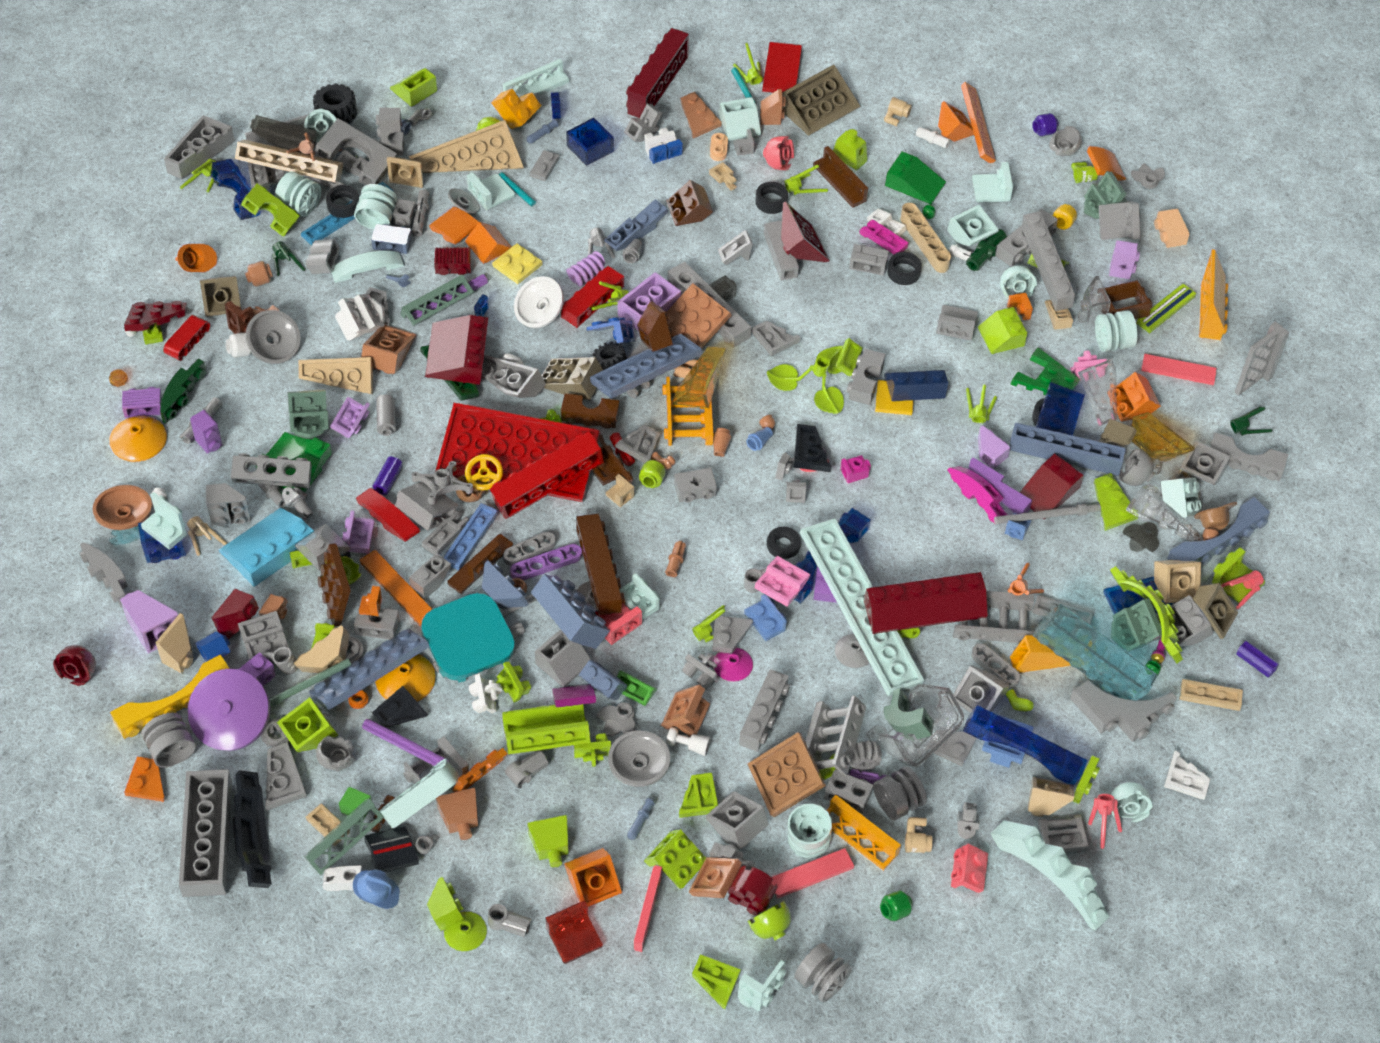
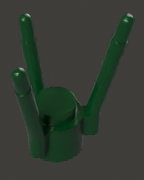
[272,241,306,276]
[1230,406,1273,436]

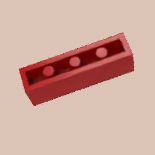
[561,266,624,328]

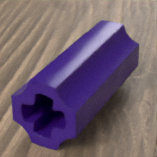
[372,456,403,495]
[1236,640,1279,678]

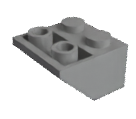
[206,483,251,526]
[1156,595,1213,647]
[535,629,590,687]

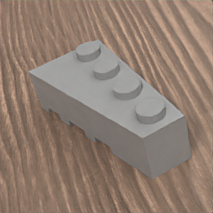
[164,115,234,179]

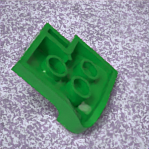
[256,432,332,492]

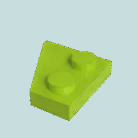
[679,772,718,818]
[692,954,741,1009]

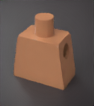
[436,787,478,840]

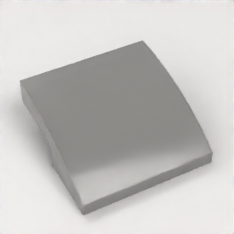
[238,611,289,660]

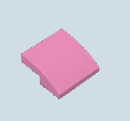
[754,556,810,607]

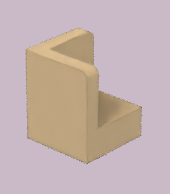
[606,474,634,507]

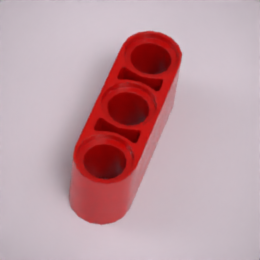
[163,315,210,361]

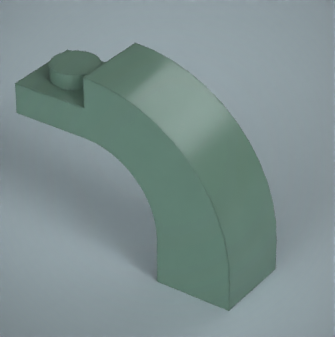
[884,688,934,740]

